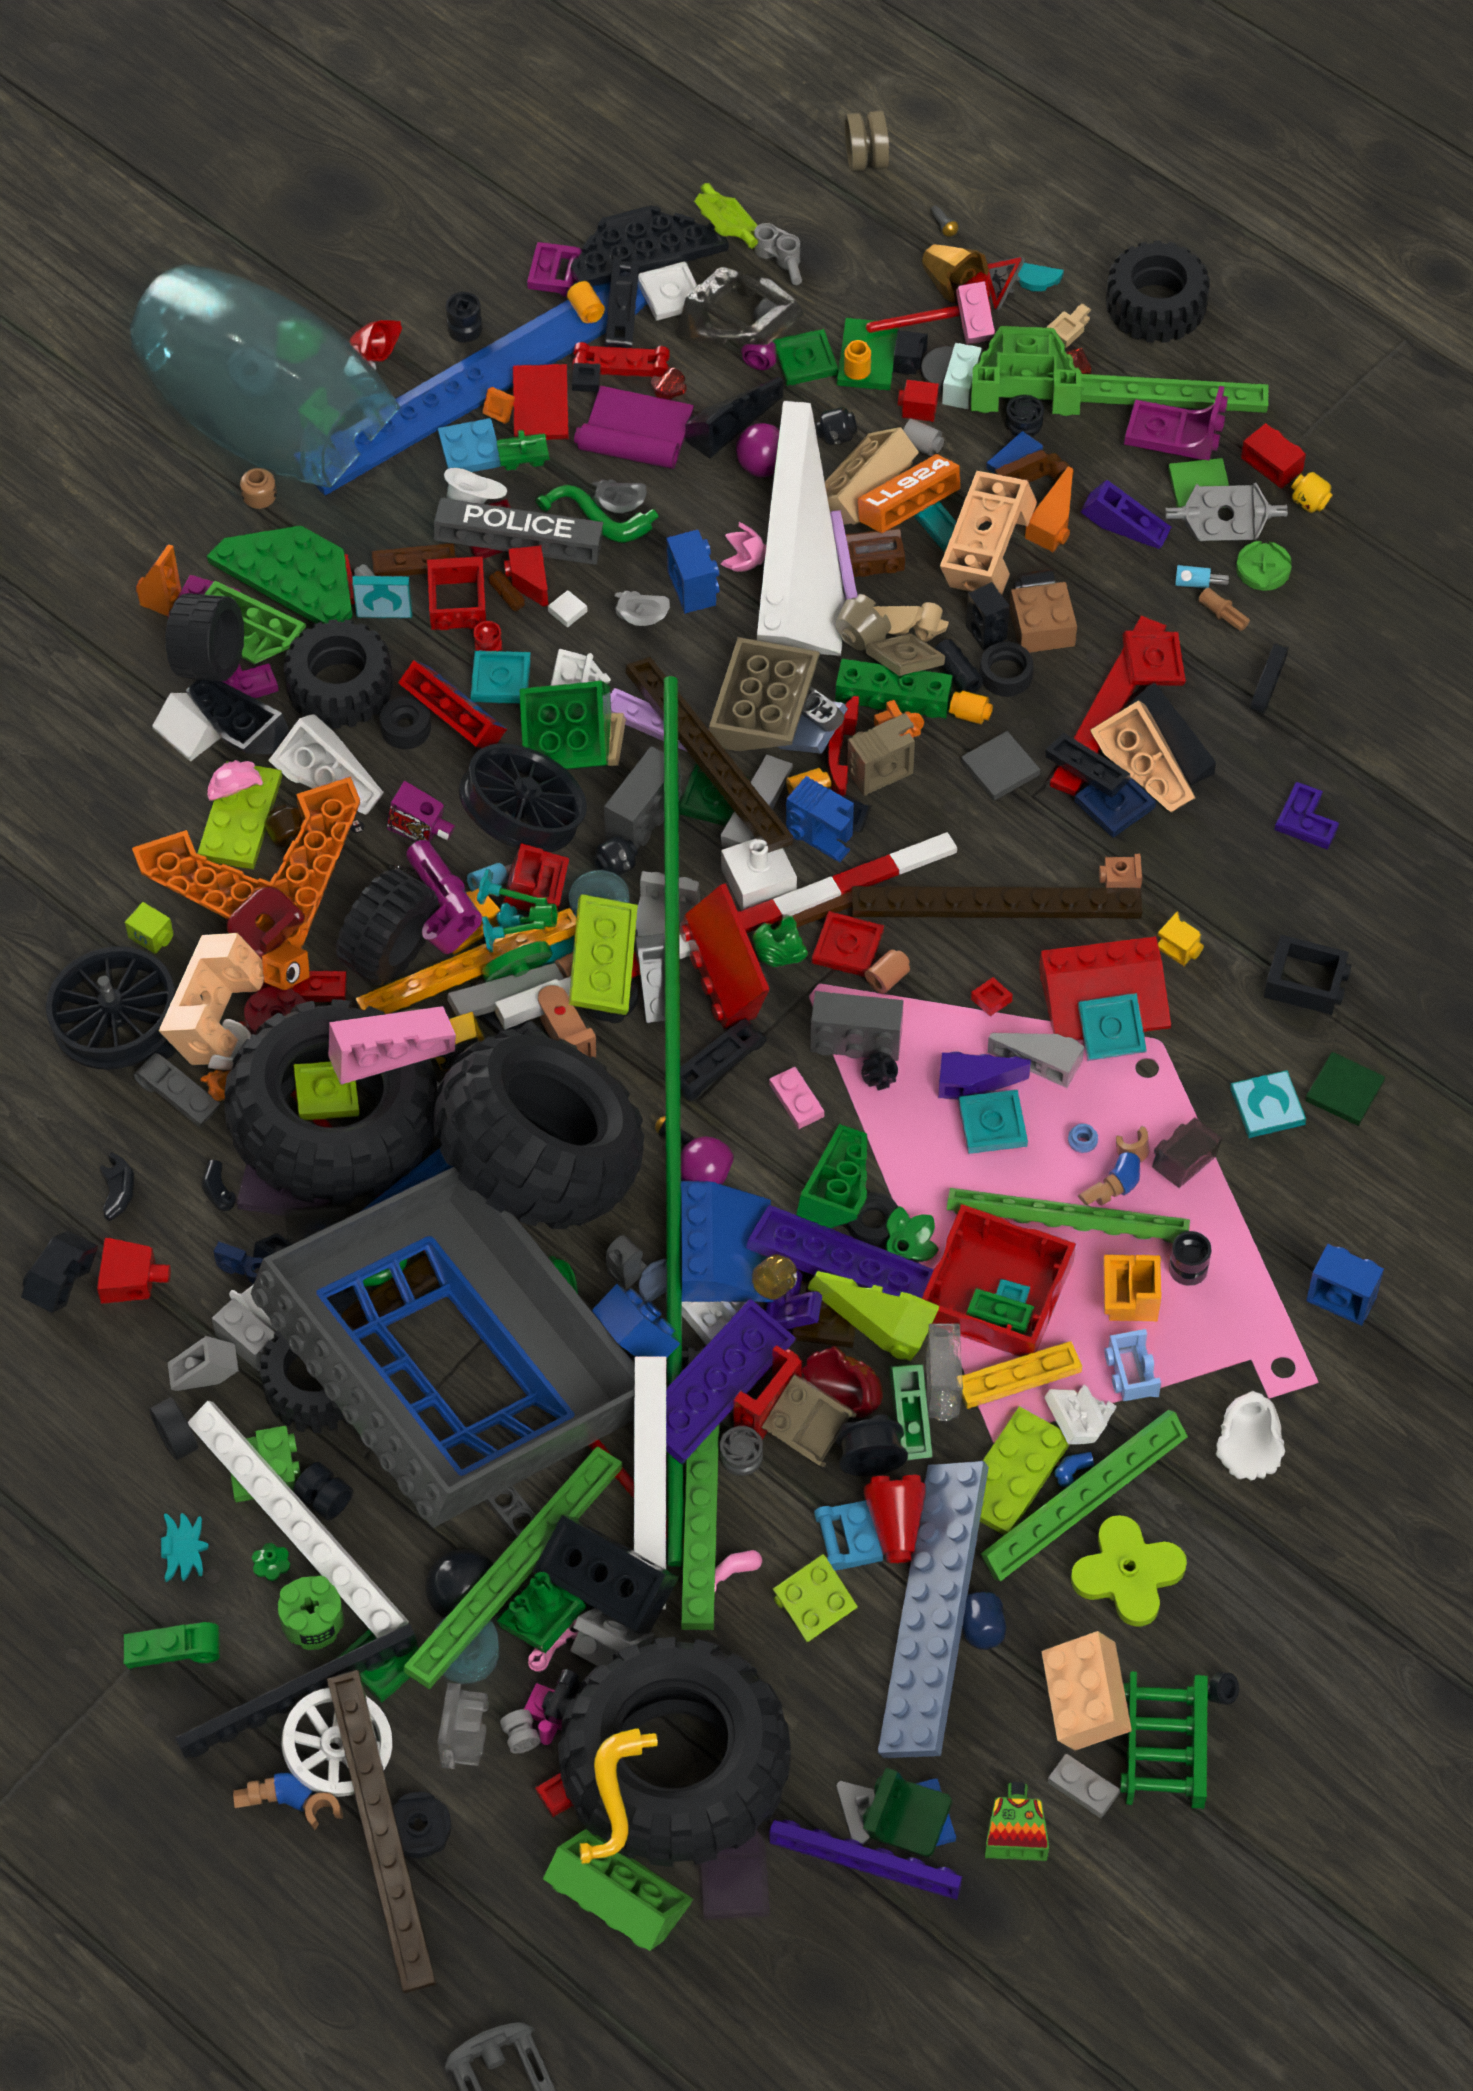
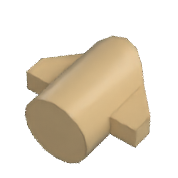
[913,602,948,642]

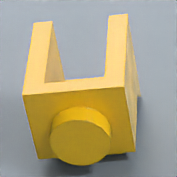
[1158,911,1204,966]

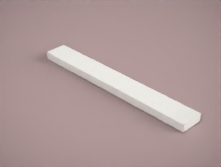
[634,1357,666,1610]

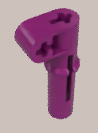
[406,840,482,954]

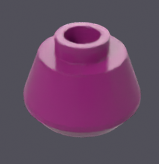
[741,335,776,370]

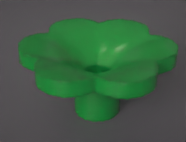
[252,1543,290,1581]

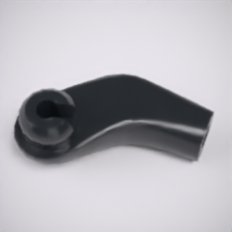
[201,1160,236,1211]

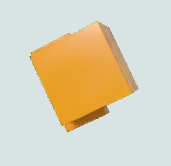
[1103,1255,1161,1322]

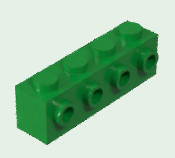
[835,659,953,718]

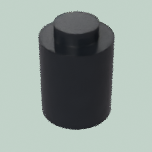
[1013,569,1055,589]

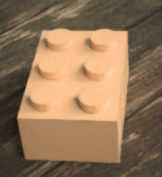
[1041,1631,1132,1750]

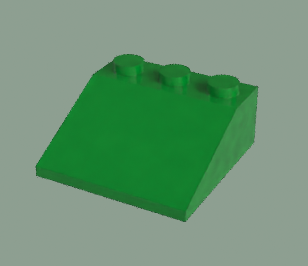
[519,681,612,770]

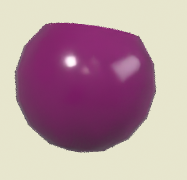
[736,423,780,478]
[681,1136,734,1185]

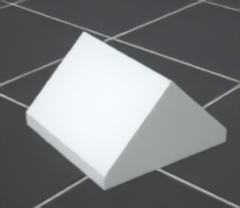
[152,693,221,762]

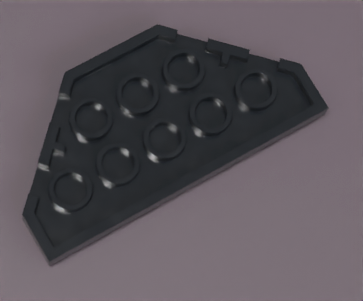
[571,205,729,287]

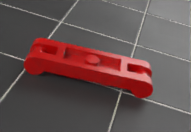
[572,342,670,377]

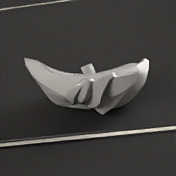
[615,590,670,626]

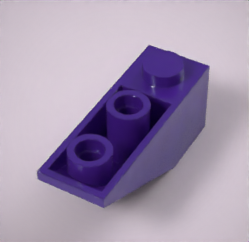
[938,1051,1031,1100]

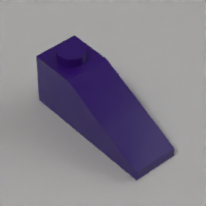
[1080,480,1171,549]

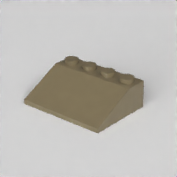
[709,637,820,751]

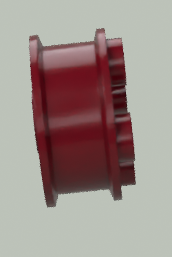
[243,987,306,1035]

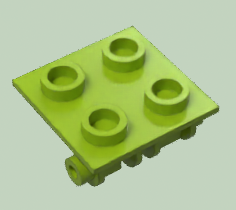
[773,1554,858,1642]

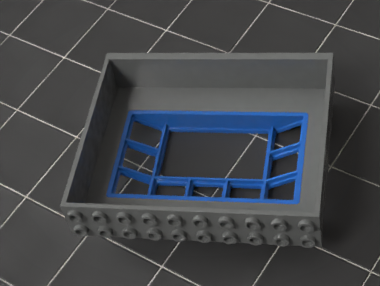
[251,1167,635,1528]

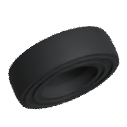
[847,1192,898,1246]

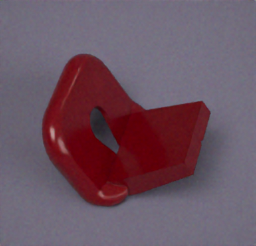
[227,887,305,959]

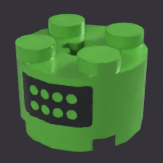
[278,1576,344,1650]

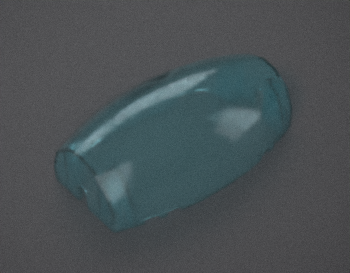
[130,264,400,488]

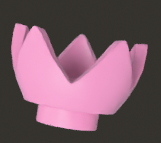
[721,522,766,572]

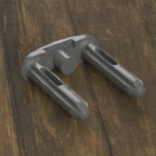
[445,2022,556,2091]

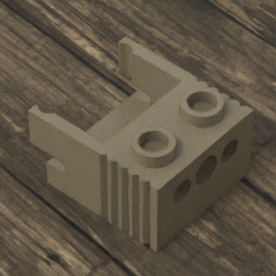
[847,713,915,796]
[761,1375,857,1467]

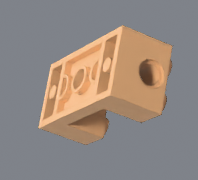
[940,471,1037,595]
[159,933,264,1065]

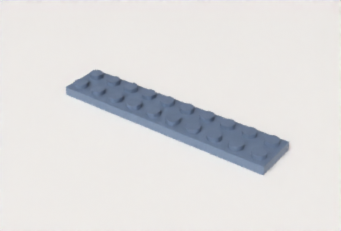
[878,1461,989,1758]

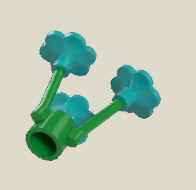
[477,869,558,953]

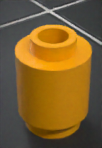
[844,340,871,380]
[949,691,993,725]

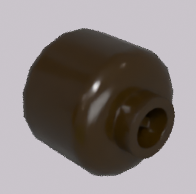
[265,805,303,849]

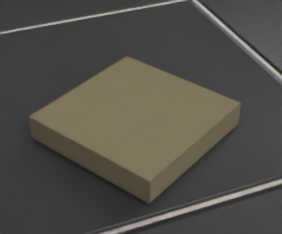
[866,633,945,676]

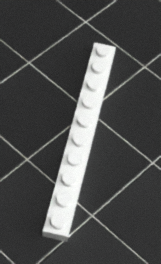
[188,1401,409,1638]

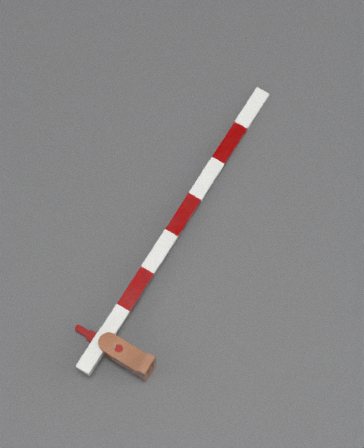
[495,832,957,1058]

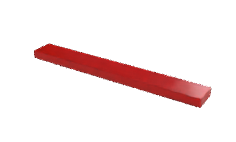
[1050,616,1167,796]

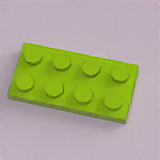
[197,761,283,870]
[568,894,638,1015]
[980,1406,1070,1535]

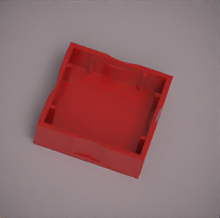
[922,1204,1076,1357]

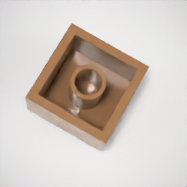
[1009,582,1077,653]

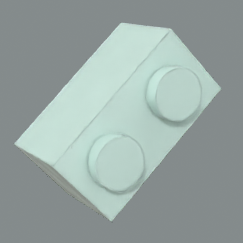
[942,343,982,409]

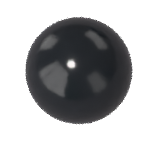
[426,1549,494,1618]

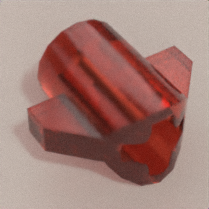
[651,367,687,400]

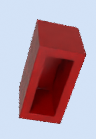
[1241,423,1306,489]

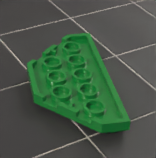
[207,525,353,624]

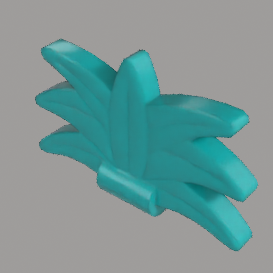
[161,1513,209,1582]

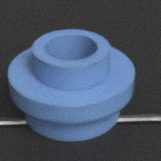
[1068,1124,1098,1153]

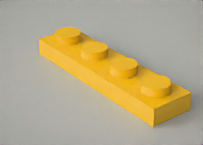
[956,1341,1083,1409]

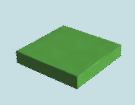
[1168,458,1229,508]

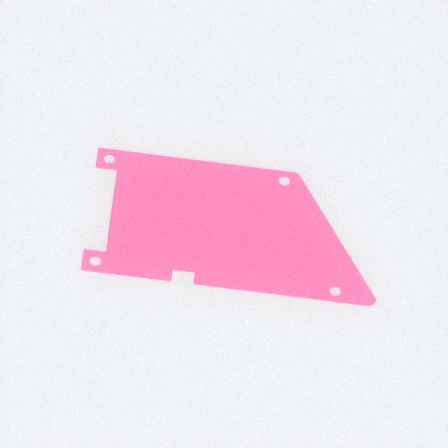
[809,983,1319,1466]

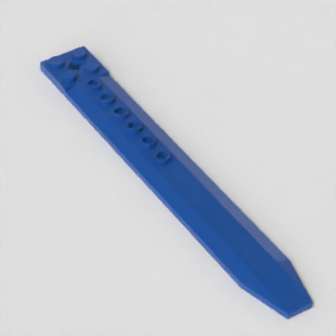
[293,282,647,496]

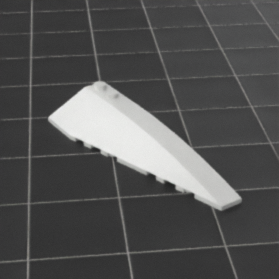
[757,401,845,656]

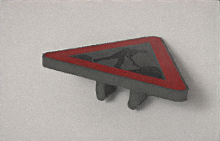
[987,256,1025,311]

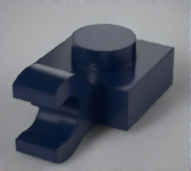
[213,1241,263,1283]

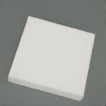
[638,261,706,321]

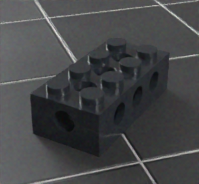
[533,1515,679,1634]

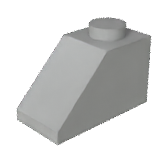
[168,1336,238,1391]

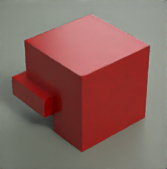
[503,843,569,912]

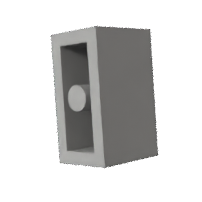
[212,1298,275,1372]

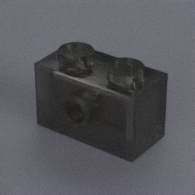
[1152,1117,1222,1188]

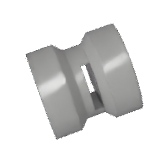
[500,1709,541,1754]

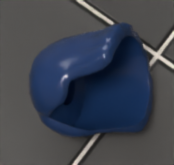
[961,1592,1006,1650]

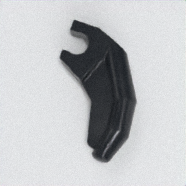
[100,1152,134,1221]

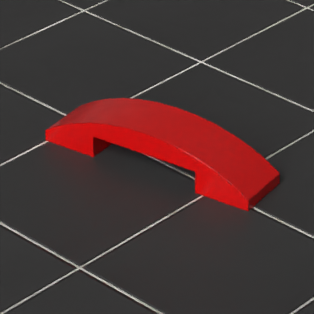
[828,696,859,797]

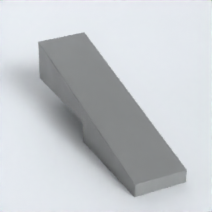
[721,755,793,848]

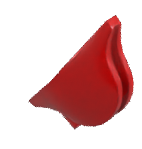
[348,320,402,361]

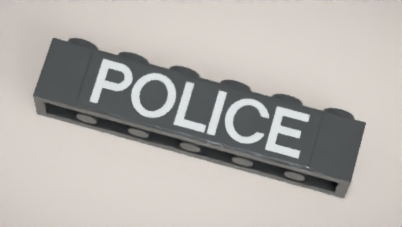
[434,498,603,565]

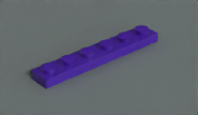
[770,1820,962,1900]

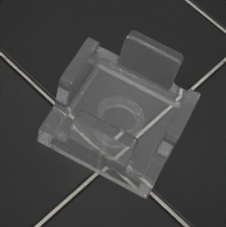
[438,1683,489,1769]

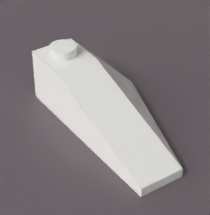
[268,714,384,815]

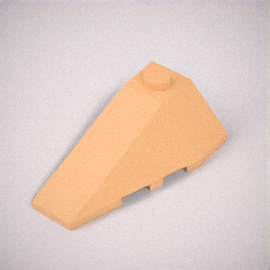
[1090,701,1196,813]

